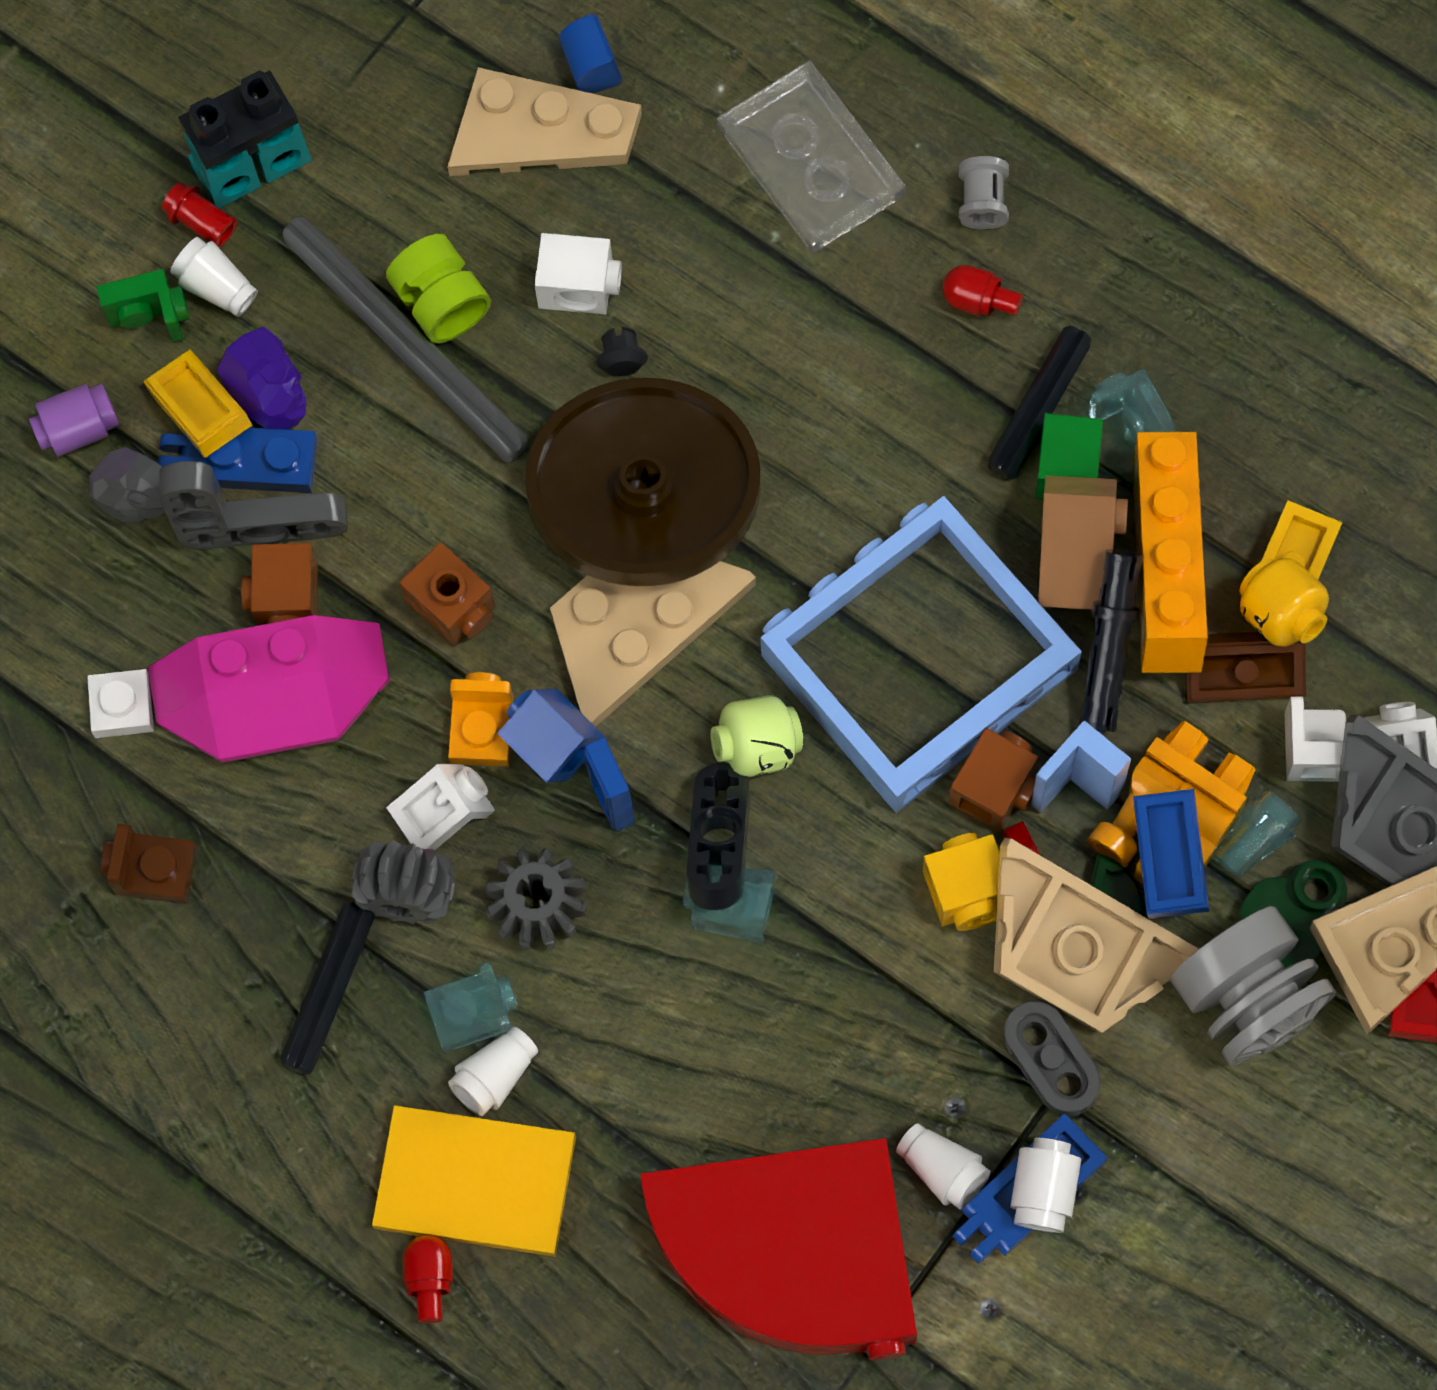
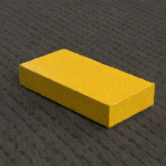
[143,349,252,458]

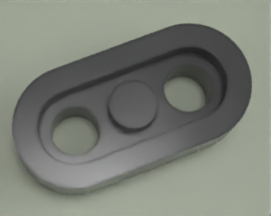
[1004,1001,1101,1117]

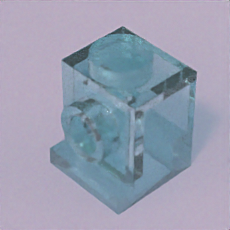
[682,865,776,943]

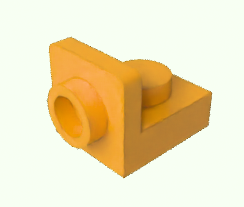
[448,672,514,767]

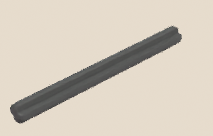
[282,216,529,463]

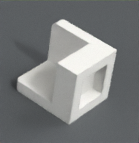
[1284,697,1346,782]

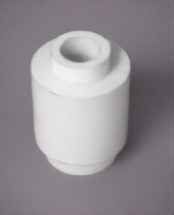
[1010,1138,1081,1233]

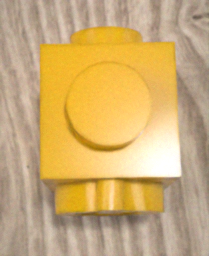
[922,833,1000,931]

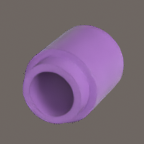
[29,383,120,457]

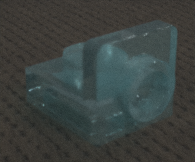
[1089,369,1177,444]
[424,962,519,1053]

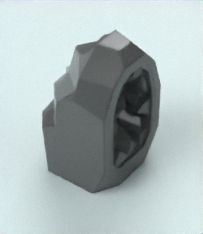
[88,447,165,522]

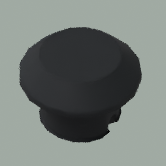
[596,327,648,376]

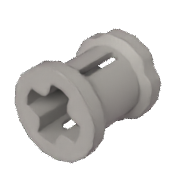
[958,156,1009,230]

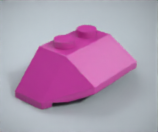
[148,615,390,763]

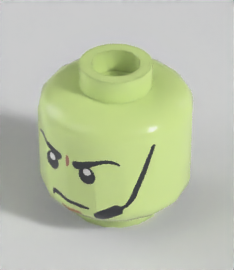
[710,695,803,778]

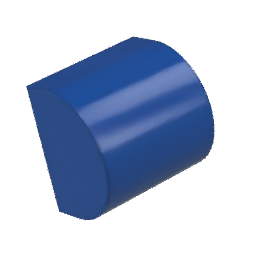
[559,13,623,93]

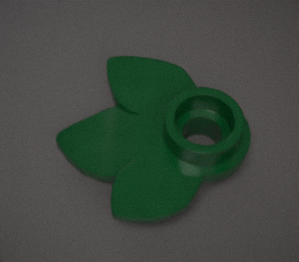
[1239,860,1348,968]

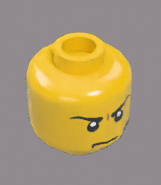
[1239,558,1329,647]

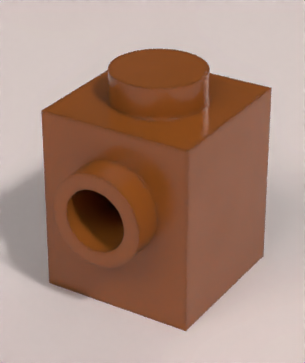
[399,542,495,647]
[241,543,318,626]
[949,728,1039,833]

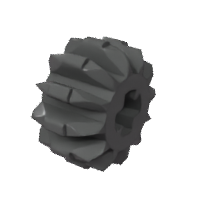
[351,840,456,924]
[485,847,587,951]

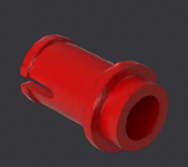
[162,182,238,249]

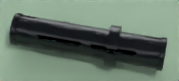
[1079,549,1144,732]

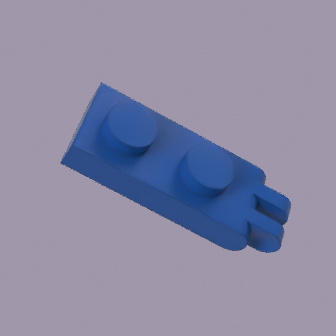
[157,427,318,493]
[952,1113,1108,1264]

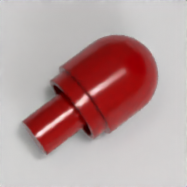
[942,265,1023,317]
[403,1235,453,1324]

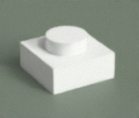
[88,669,154,738]

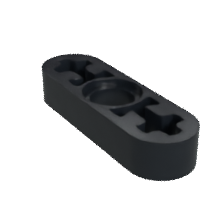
[687,763,750,910]

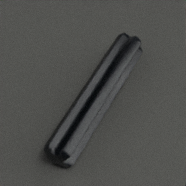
[988,325,1091,480]
[280,902,374,1075]

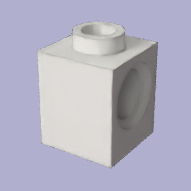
[535,233,622,315]

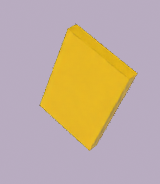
[372,1105,576,1257]

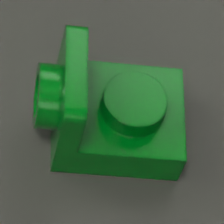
[96,269,190,343]

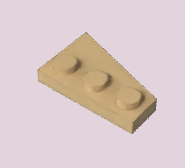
[1310,866,1437,1035]

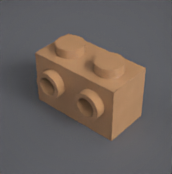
[1038,476,1128,609]

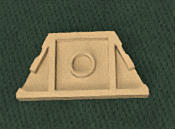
[550,561,756,727]
[994,838,1199,1033]

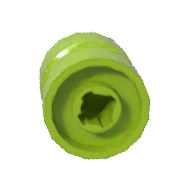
[386,234,492,343]

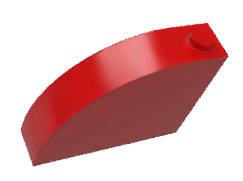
[640,1138,917,1360]

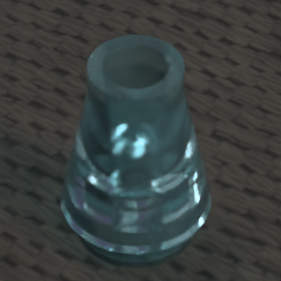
[1213,789,1302,879]

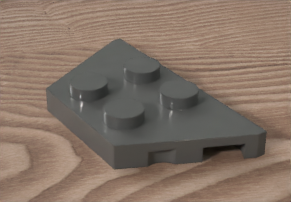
[1331,715,1437,887]

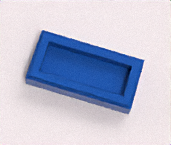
[584,737,635,832]
[1133,789,1210,919]

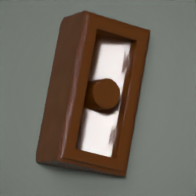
[1184,632,1306,702]

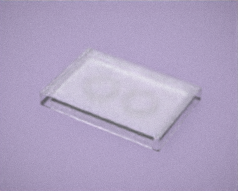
[717,60,906,254]

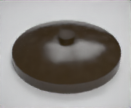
[526,378,761,586]

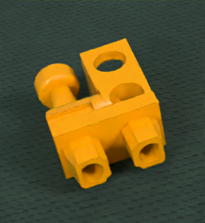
[1087,721,1255,885]

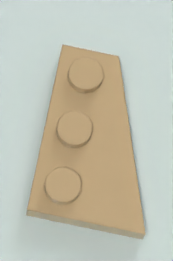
[447,67,642,177]

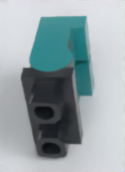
[178,70,312,208]

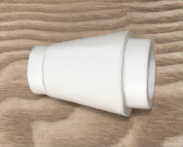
[170,237,258,317]
[448,1027,538,1116]
[896,1123,990,1210]

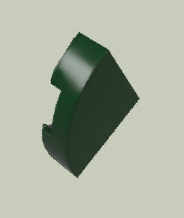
[1090,853,1145,917]

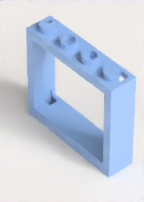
[760,496,1082,813]

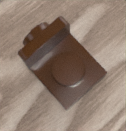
[101,824,198,904]

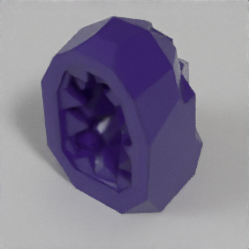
[217,326,307,429]

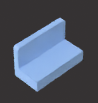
[1031,720,1131,813]

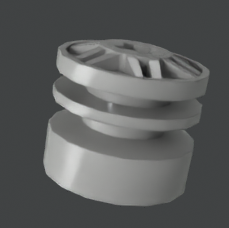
[1170,906,1337,1066]

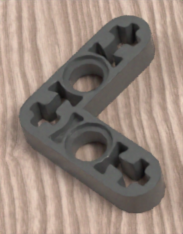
[159,461,348,549]

